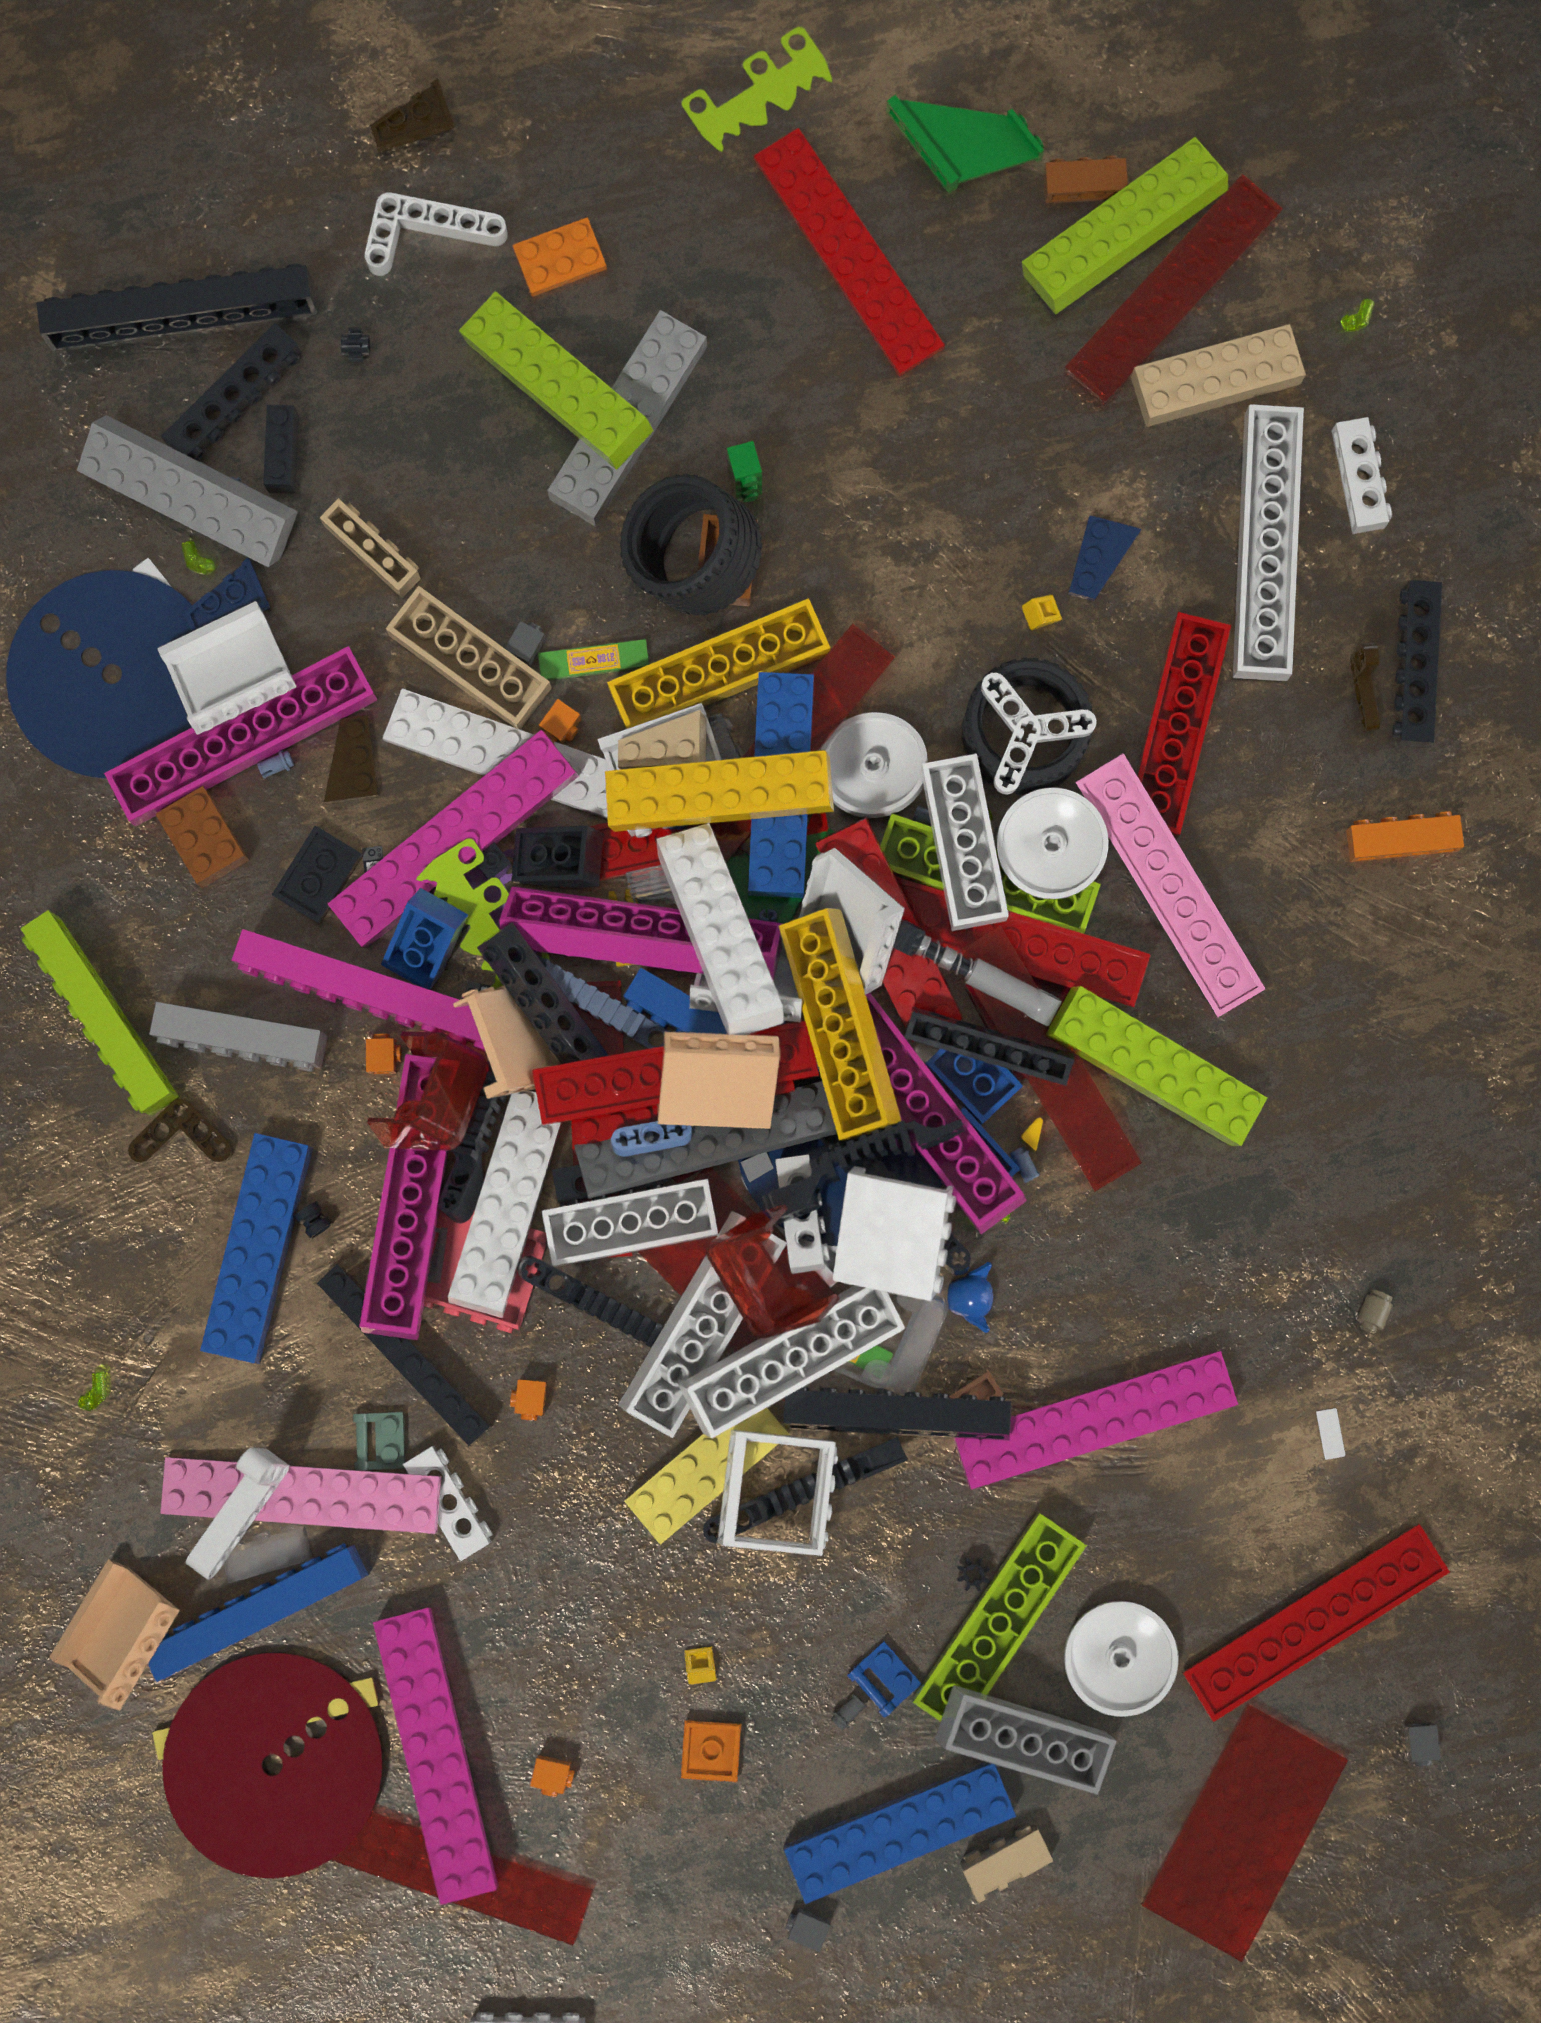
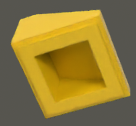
[1022,594,1062,630]
[1019,1118,1043,1153]
[684,1646,716,1684]

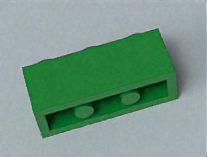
[727,441,762,502]

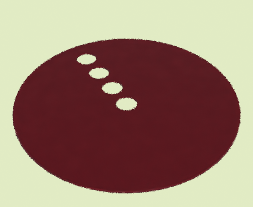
[162,1653,382,1879]

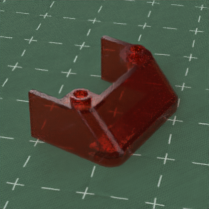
[367,1031,489,1150]
[706,1204,840,1338]

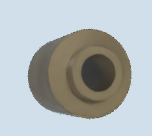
[1357,1290,1393,1333]

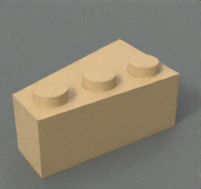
[618,710,706,770]
[960,1825,1053,1903]

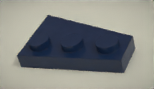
[1068,515,1142,601]
[184,557,271,632]

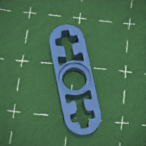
[611,1121,692,1156]

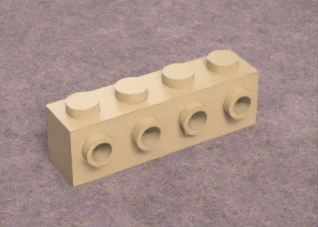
[320,498,421,598]

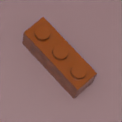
[1043,156,1128,203]

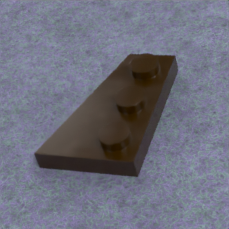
[370,78,455,153]
[324,715,379,804]

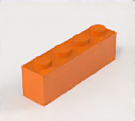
[1346,811,1464,862]

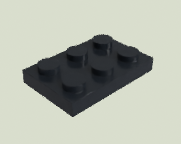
[271,825,363,924]

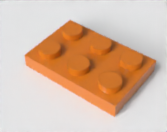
[512,217,607,297]

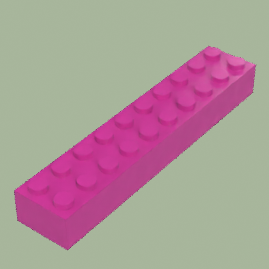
[104,646,377,827]
[328,730,579,948]
[500,887,783,981]
[232,929,486,1053]
[866,993,1026,1234]
[360,1054,462,1340]
[953,1351,1238,1490]
[373,1608,498,1905]

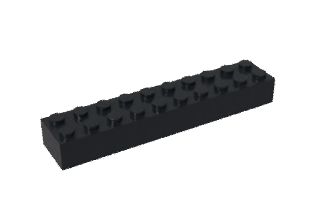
[36,263,318,351]

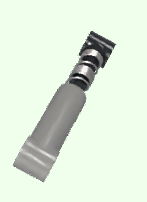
[893,919,1062,1026]

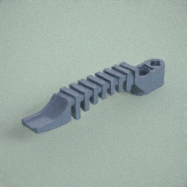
[536,954,669,1049]

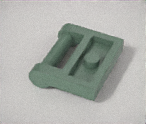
[353,1412,405,1470]

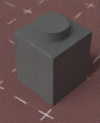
[505,621,546,668]
[1403,1722,1441,1766]
[785,1907,830,1952]

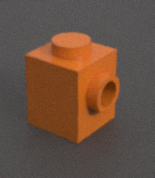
[539,699,582,745]
[366,1034,402,1074]
[510,1379,548,1421]
[530,1755,575,1797]

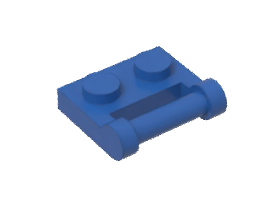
[847,1641,921,1718]

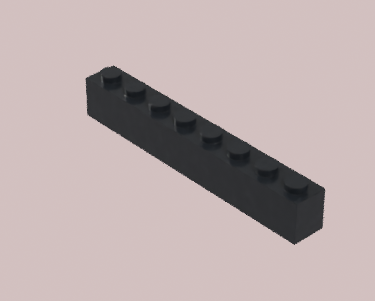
[317,1264,492,1446]
[783,1387,1011,1441]

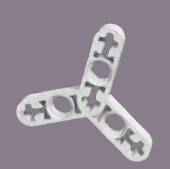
[981,673,1096,794]

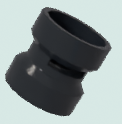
[294,1201,333,1239]

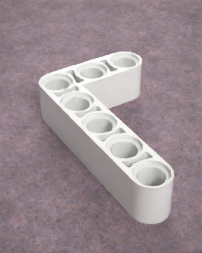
[365,193,508,276]
[186,1447,290,1580]

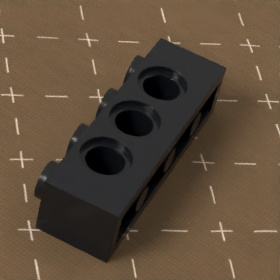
[552,1165,668,1206]

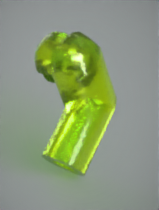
[1341,299,1375,332]
[181,541,215,575]
[78,1372,107,1411]

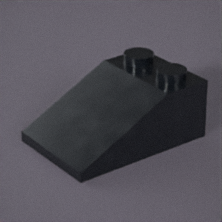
[511,826,604,888]

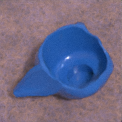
[947,1262,993,1333]

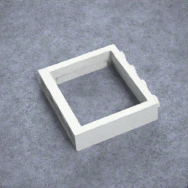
[717,1429,838,1556]

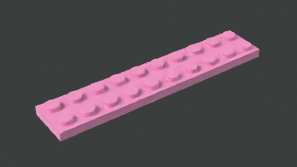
[1076,753,1265,1017]
[160,1457,441,1534]

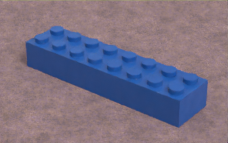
[748,672,814,898]
[200,1133,313,1364]
[148,1543,369,1683]
[784,1761,1016,1904]

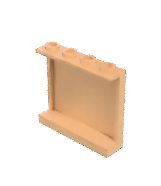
[453,986,561,1099]
[658,1032,780,1129]
[49,1559,180,1711]

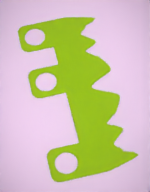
[682,27,832,152]
[416,838,550,989]

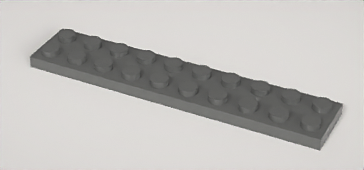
[574,1081,837,1198]

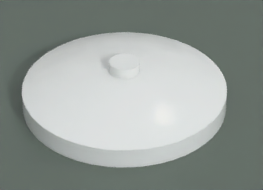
[821,712,928,818]
[997,788,1108,899]
[1064,1601,1178,1717]

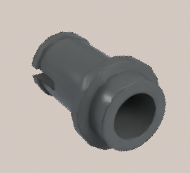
[831,1694,866,1731]

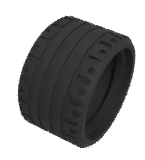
[620,474,762,616]
[962,657,1093,795]

